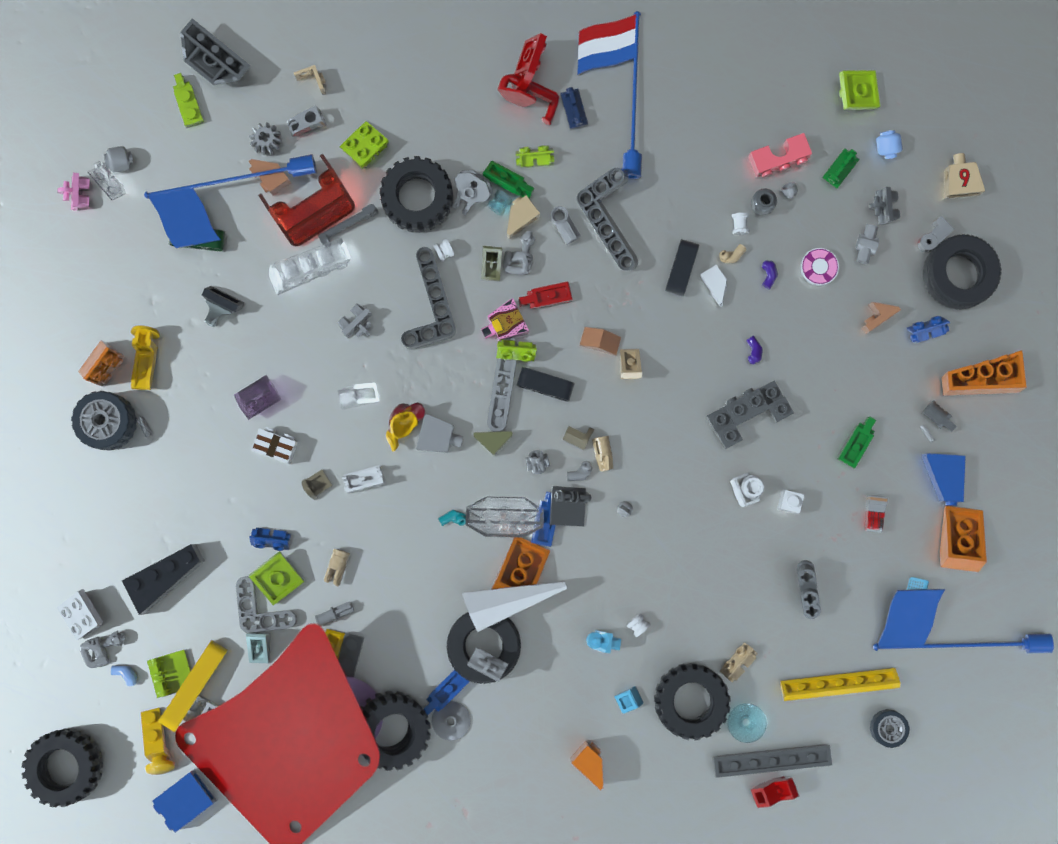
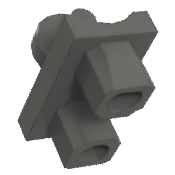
[869,187,900,225]

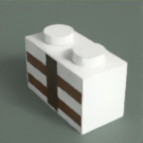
[252,427,298,464]

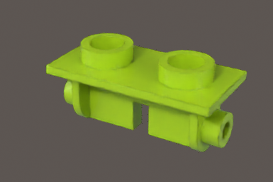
[515,145,554,167]
[496,339,537,361]

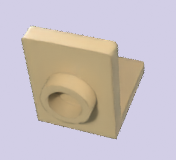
[294,65,326,95]

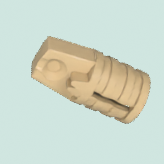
[592,436,613,471]

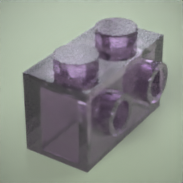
[234,375,281,420]

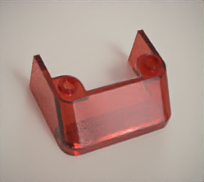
[258,154,355,246]

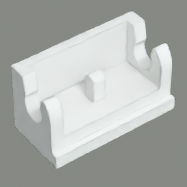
[342,465,385,493]

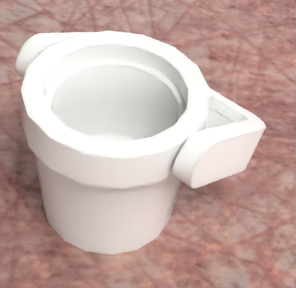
[731,472,764,507]

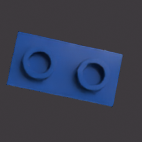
[907,316,950,343]
[249,527,291,551]

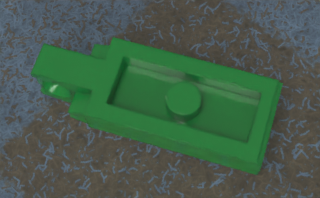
[482,161,535,199]
[837,416,876,469]

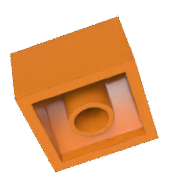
[570,741,603,791]

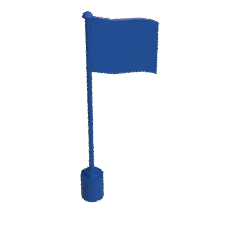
[144,154,317,248]
[873,589,1054,654]

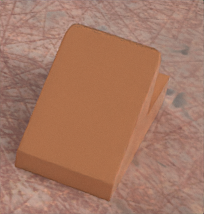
[862,302,901,334]

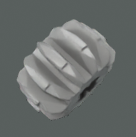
[249,122,282,155]

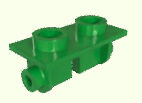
[822,148,860,189]

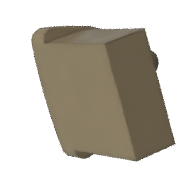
[562,426,595,450]
[301,469,333,500]

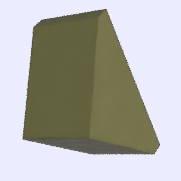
[481,246,503,281]
[474,431,512,456]

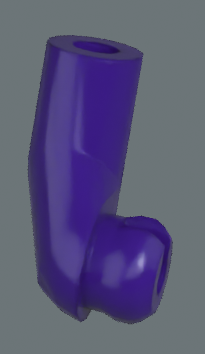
[762,260,778,290]

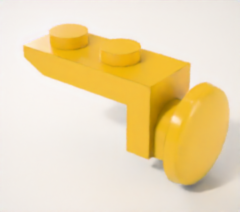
[131,325,160,390]
[141,707,175,775]

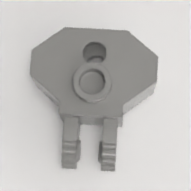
[452,170,493,215]

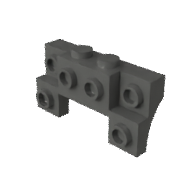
[706,380,794,449]

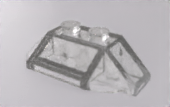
[465,496,544,538]

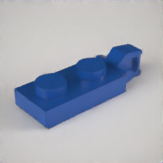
[531,492,556,547]
[423,670,470,716]

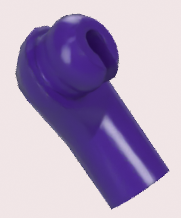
[746,335,763,365]

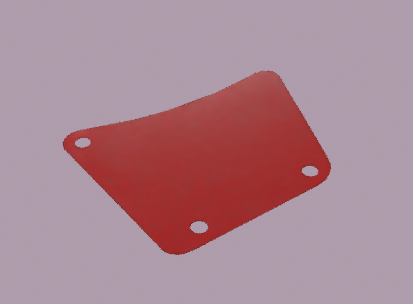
[175,623,380,844]

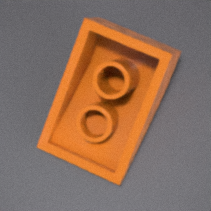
[940,506,987,572]
[491,535,550,590]

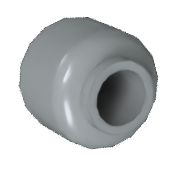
[104,146,133,173]

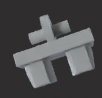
[337,304,372,338]
[467,647,508,682]

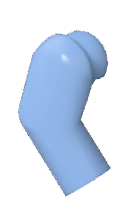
[111,665,137,686]

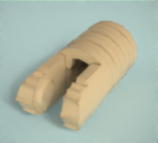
[324,548,350,587]

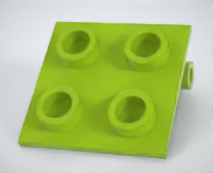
[339,121,389,169]
[147,649,191,698]

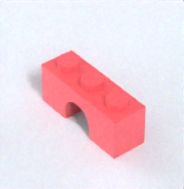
[748,133,812,178]

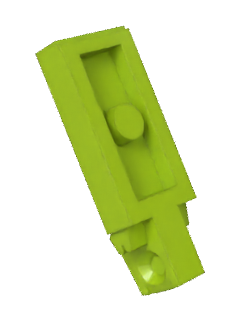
[173,73,204,128]

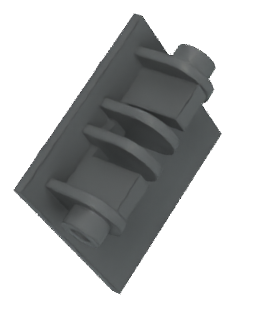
[550,486,591,527]

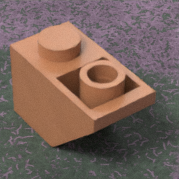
[249,159,291,196]

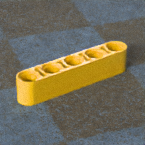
[158,640,228,732]

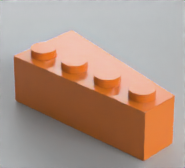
[941,350,1026,396]

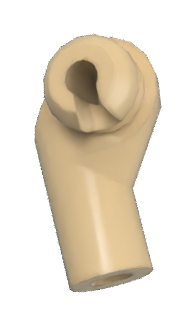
[719,244,747,263]

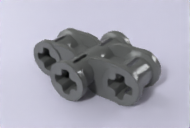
[797,560,821,619]

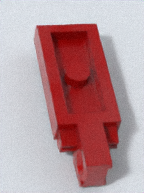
[518,281,573,309]

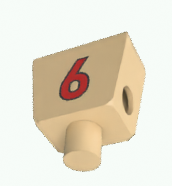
[944,153,985,199]

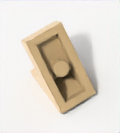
[620,349,642,379]

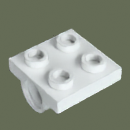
[57,589,103,641]

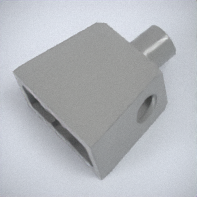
[416,414,463,453]

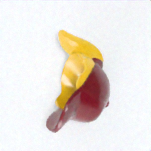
[386,403,425,452]

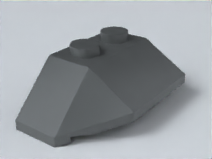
[180,18,251,86]

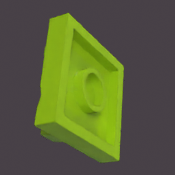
[839,70,880,110]
[249,551,304,606]

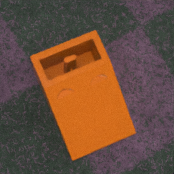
[78,340,124,386]

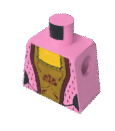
[481,298,529,341]

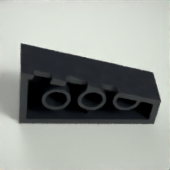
[122,544,204,615]

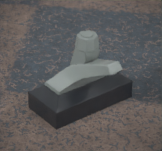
[202,286,244,327]

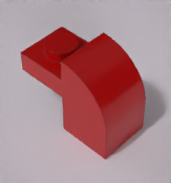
[750,776,799,808]

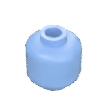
[876,130,903,159]

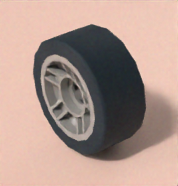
[870,709,910,748]

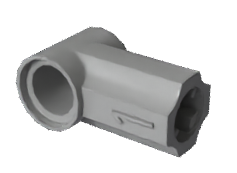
[550,206,581,245]

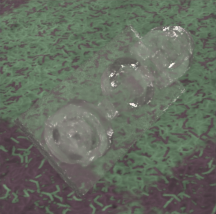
[87,161,126,200]

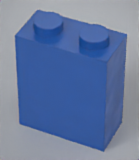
[152,770,217,833]

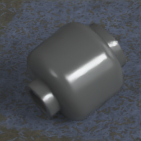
[751,188,777,215]

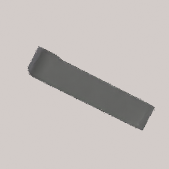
[577,168,638,270]
[401,247,456,350]

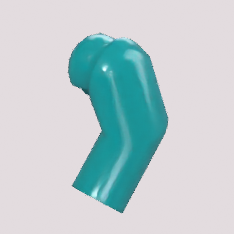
[438,510,467,526]

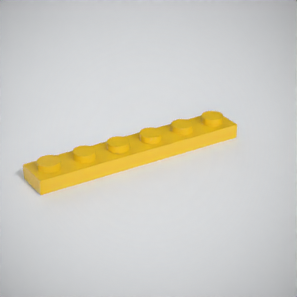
[780,668,901,701]

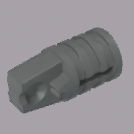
[922,400,957,432]

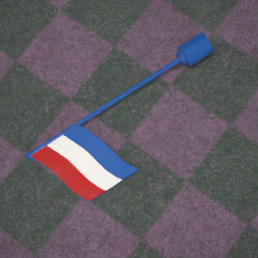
[577,11,642,179]

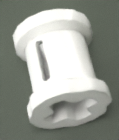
[732,213,750,235]

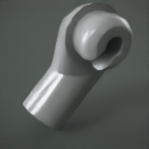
[567,461,593,481]

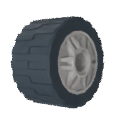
[71,391,137,451]

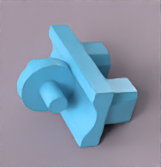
[586,630,621,653]

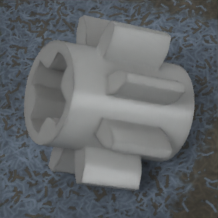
[525,450,550,474]

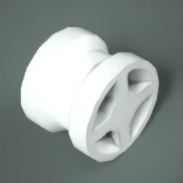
[433,239,455,262]
[626,613,650,637]

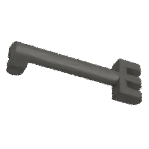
[318,204,378,248]

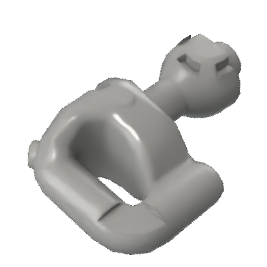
[503,231,536,275]
[80,630,126,668]

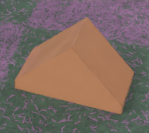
[579,327,621,356]

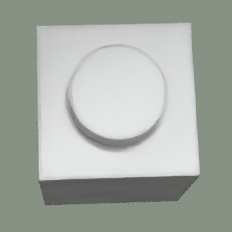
[777,490,804,514]

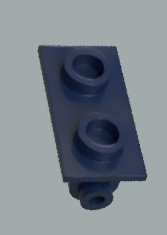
[560,87,588,129]

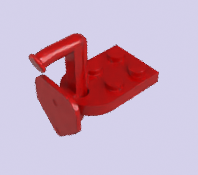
[497,33,559,125]

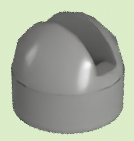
[781,182,798,198]
[617,501,633,517]

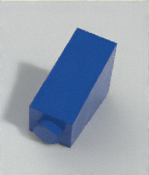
[922,453,966,506]

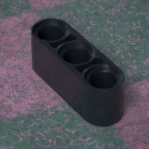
[665,239,699,296]
[516,367,575,402]

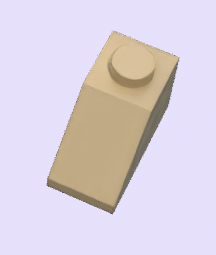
[507,195,540,239]

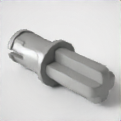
[315,602,354,627]

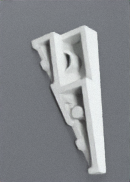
[462,581,567,632]

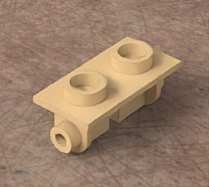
[719,642,758,683]

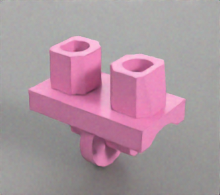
[58,173,90,211]

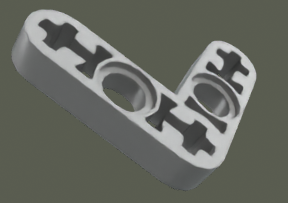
[236,576,297,633]

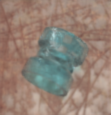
[487,190,513,216]

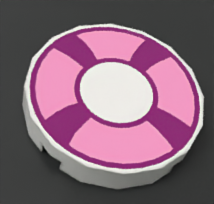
[800,248,839,286]

